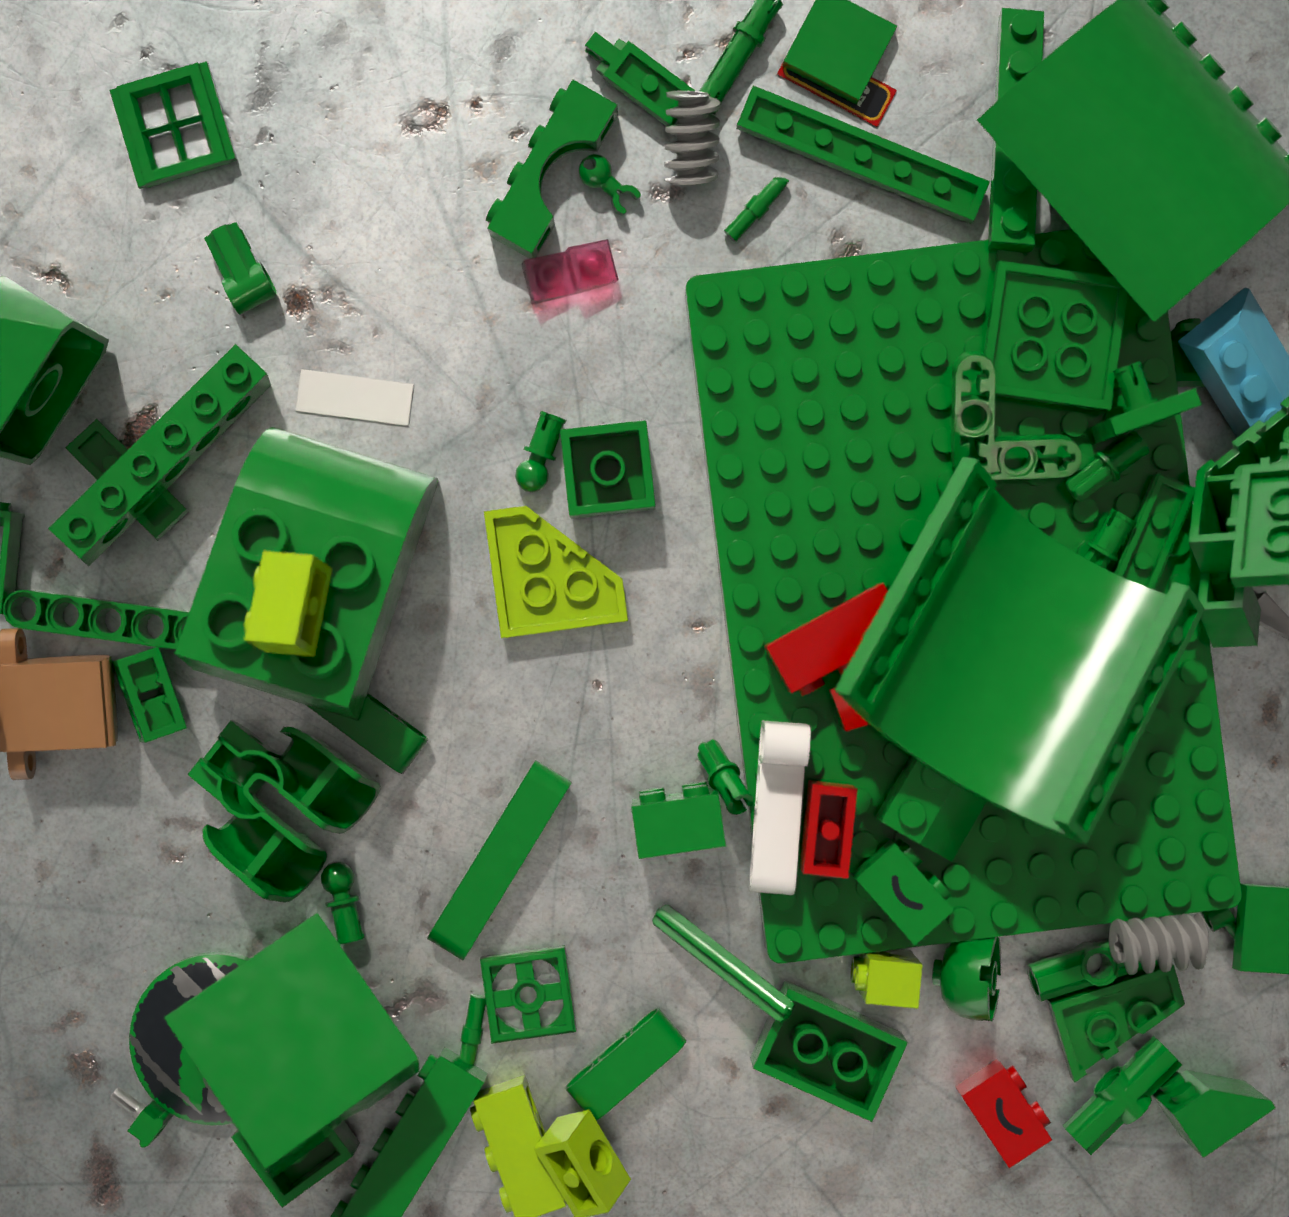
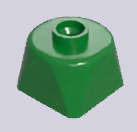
[0,276,109,465]

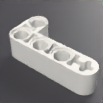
[749,721,810,895]

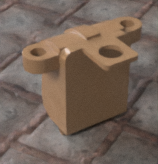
[0,628,118,780]

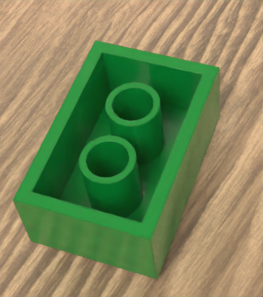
[750,980,908,1122]

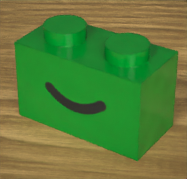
[851,839,955,946]

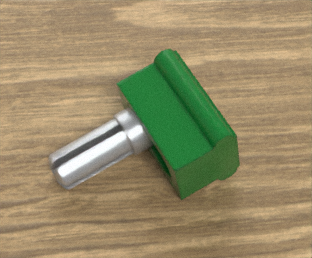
[110,1087,174,1148]

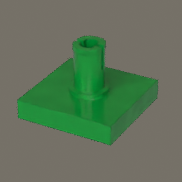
[1090,361,1202,444]

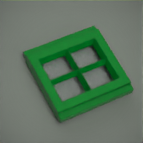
[109,61,237,189]

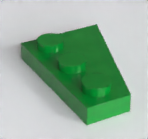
[1047,964,1185,1082]

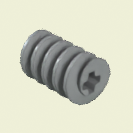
[664,91,721,185]
[1109,913,1209,975]

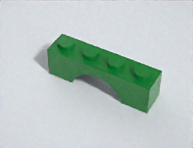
[486,79,618,261]

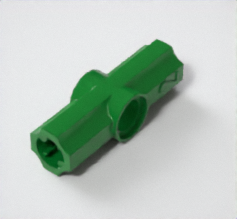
[1027,939,1158,1002]
[1062,1036,1182,1155]

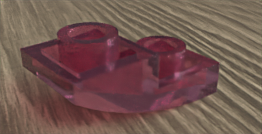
[521,239,619,305]

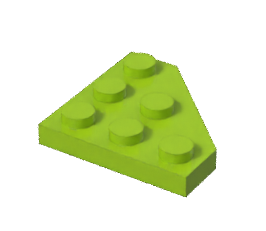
[484,506,628,638]

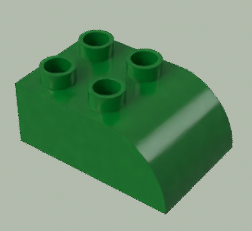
[174,427,439,721]

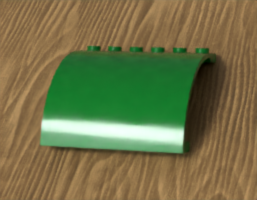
[977,0,1289,322]
[835,457,1205,844]

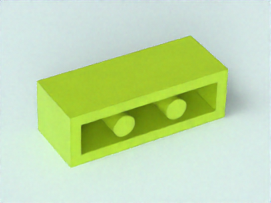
[470,1074,566,1217]

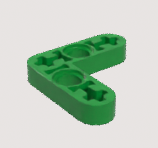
[951,351,1082,480]

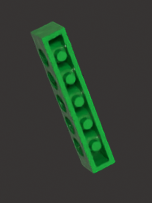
[48,344,271,566]

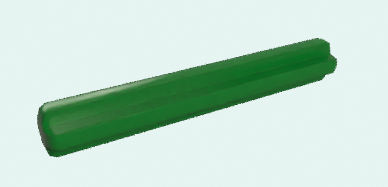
[652,904,795,1023]

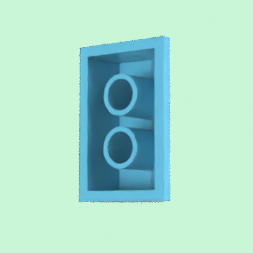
[1178,287,1289,437]

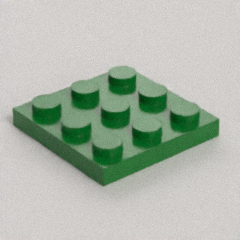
[977,260,1128,412]

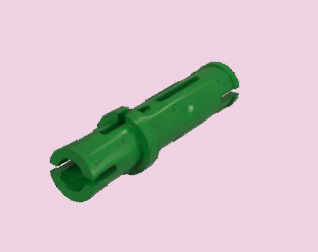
[699,0,783,115]

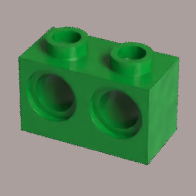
[112,646,187,743]

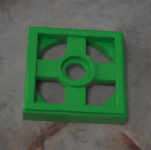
[480,945,577,1044]

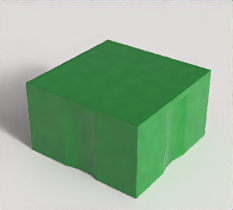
[164,913,419,1177]

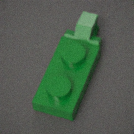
[585,32,695,127]

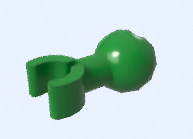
[578,154,641,215]

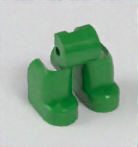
[187,720,381,903]

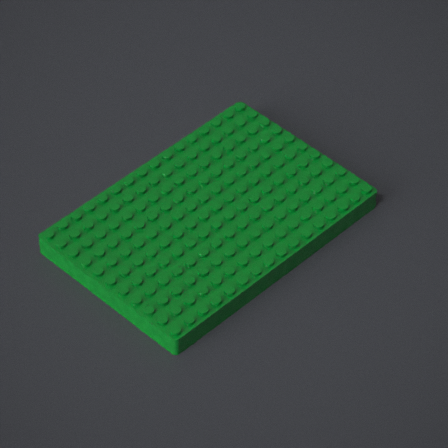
[685,229,1242,964]

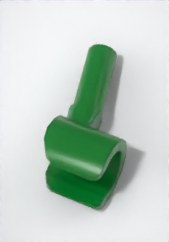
[1201,909,1236,939]

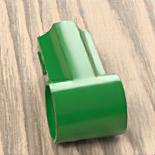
[204,222,278,315]

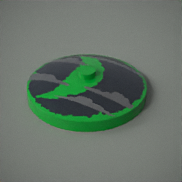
[129,952,250,1125]

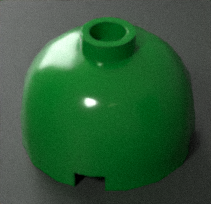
[932,937,1001,1021]

